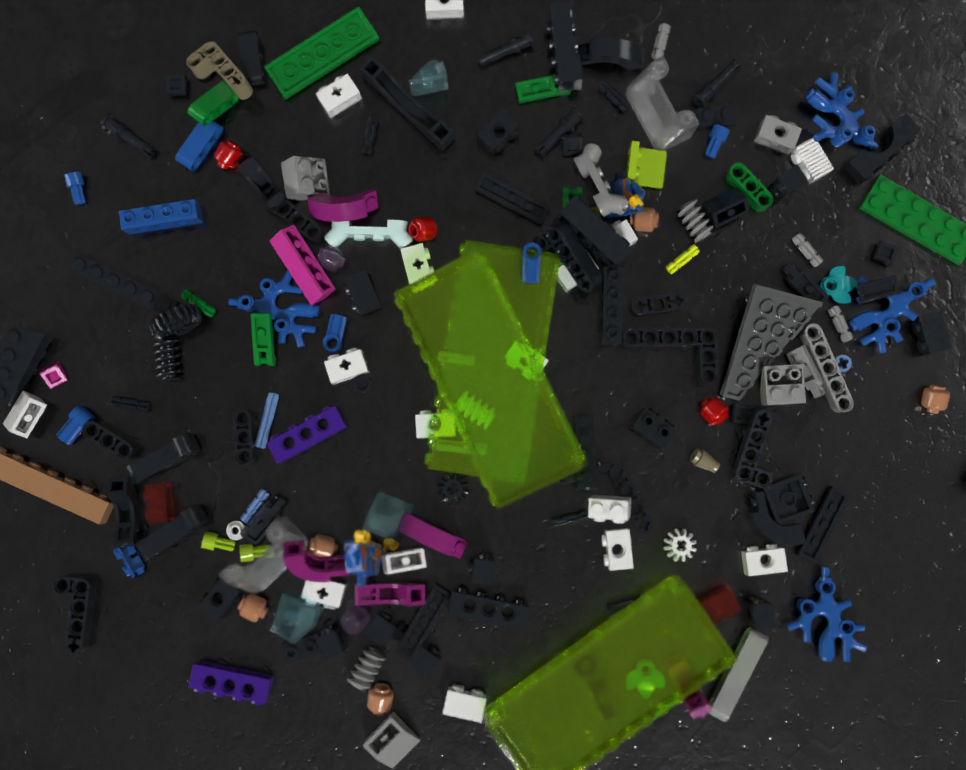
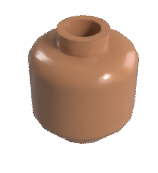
[630,207,659,232]
[921,384,950,414]
[308,534,338,557]
[238,593,269,622]
[367,683,394,715]

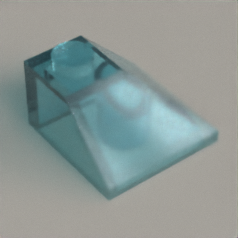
[409,60,448,97]
[362,492,414,541]
[271,593,322,643]

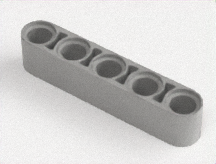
[799,323,854,413]
[708,627,768,722]

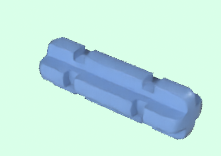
[240,489,270,524]

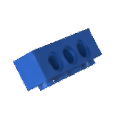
[119,199,203,235]

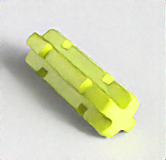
[665,245,700,274]

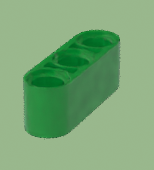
[188,80,239,126]
[726,163,773,212]

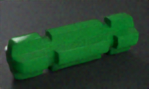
[181,289,216,317]

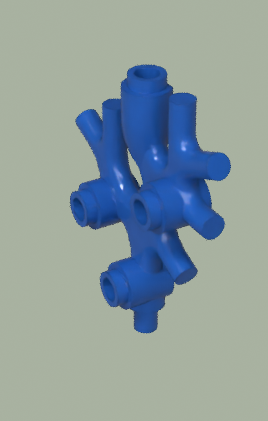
[805,73,879,151]
[228,270,319,348]
[848,276,936,354]
[786,567,867,662]

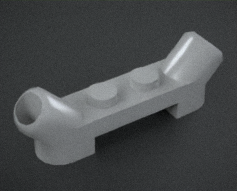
[574,143,628,217]

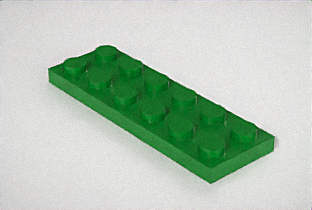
[264,7,380,100]
[860,175,966,265]

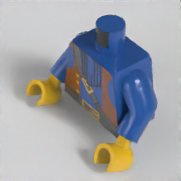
[590,171,645,220]
[344,530,399,587]

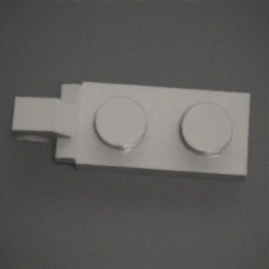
[786,345,826,398]

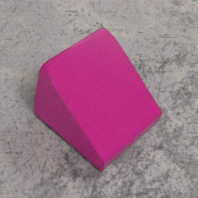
[39,360,68,389]

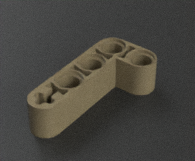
[186,42,253,100]

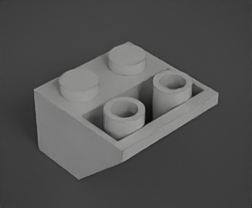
[281,156,330,201]
[760,364,806,406]
[363,712,421,769]

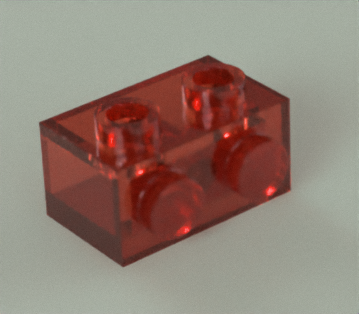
[143,482,174,524]
[692,585,741,627]

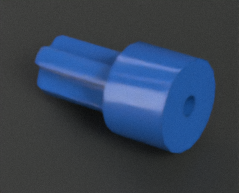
[705,124,730,158]
[64,172,86,205]

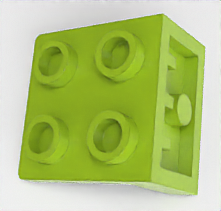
[626,141,667,189]

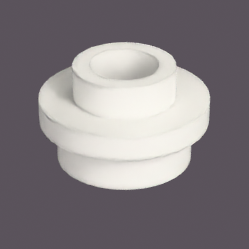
[226,521,245,540]

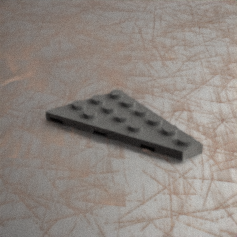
[720,284,823,401]

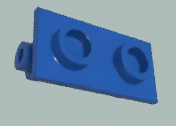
[113,546,145,579]

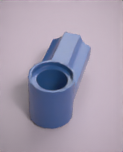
[522,243,541,284]
[323,314,347,354]
[56,405,96,445]

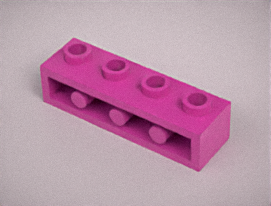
[270,225,336,305]

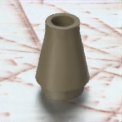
[690,448,720,473]

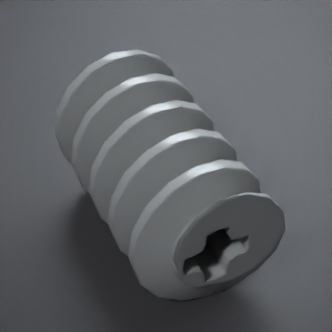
[676,199,714,243]
[347,646,386,691]

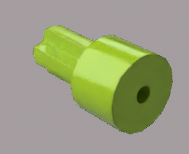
[201,531,235,551]
[239,543,273,562]

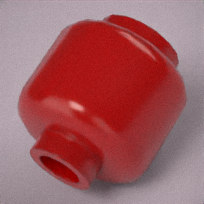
[214,140,243,170]
[409,216,437,242]
[700,397,729,425]

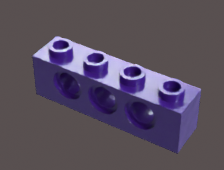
[267,405,348,463]
[188,660,274,705]

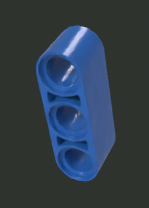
[175,120,223,171]

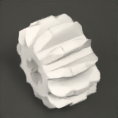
[663,528,697,562]

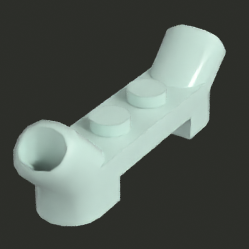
[324,220,413,249]

